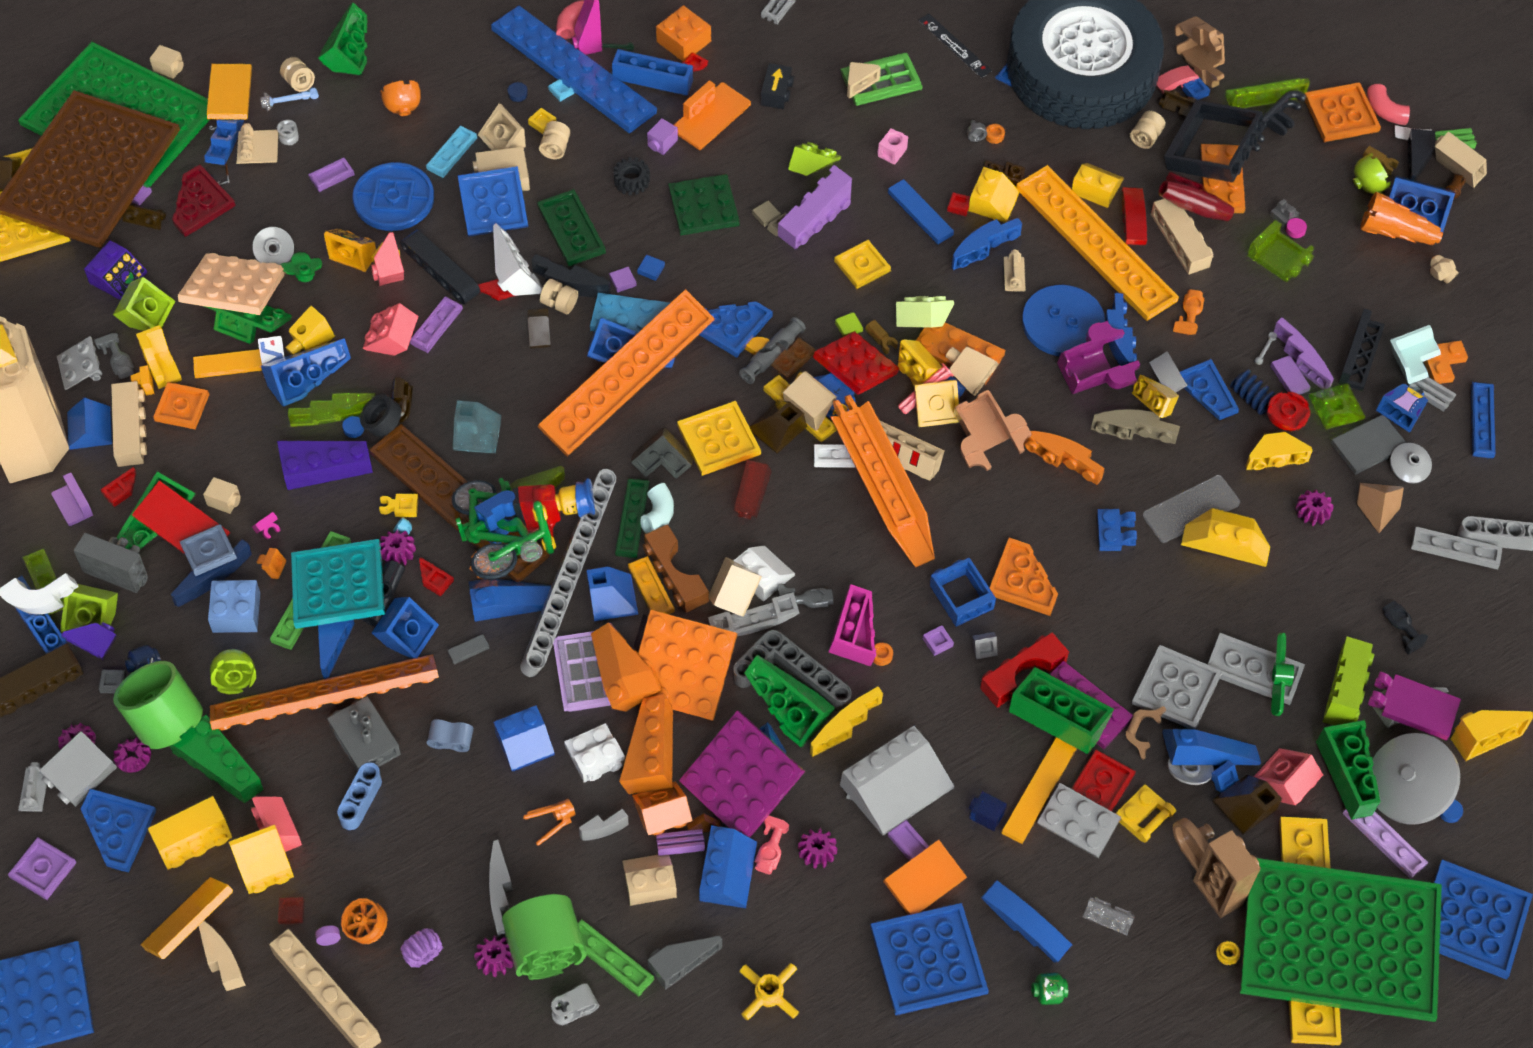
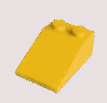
[1451,710,1533,761]
[229,825,294,894]

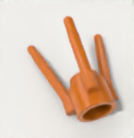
[523,799,575,845]

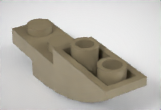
[1091,410,1180,444]

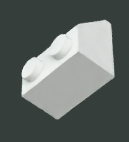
[734,546,795,602]

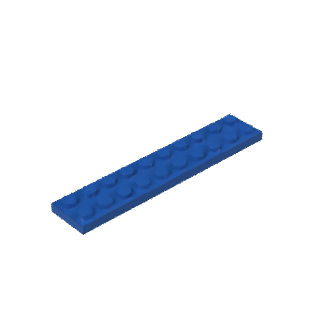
[491,6,657,133]

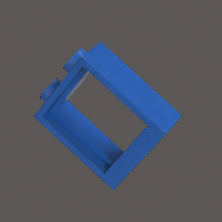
[930,558,996,627]

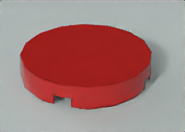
[1267,392,1310,431]

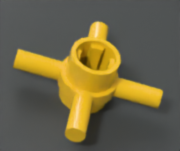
[740,963,799,1020]

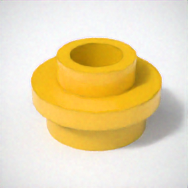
[1216,941,1240,965]

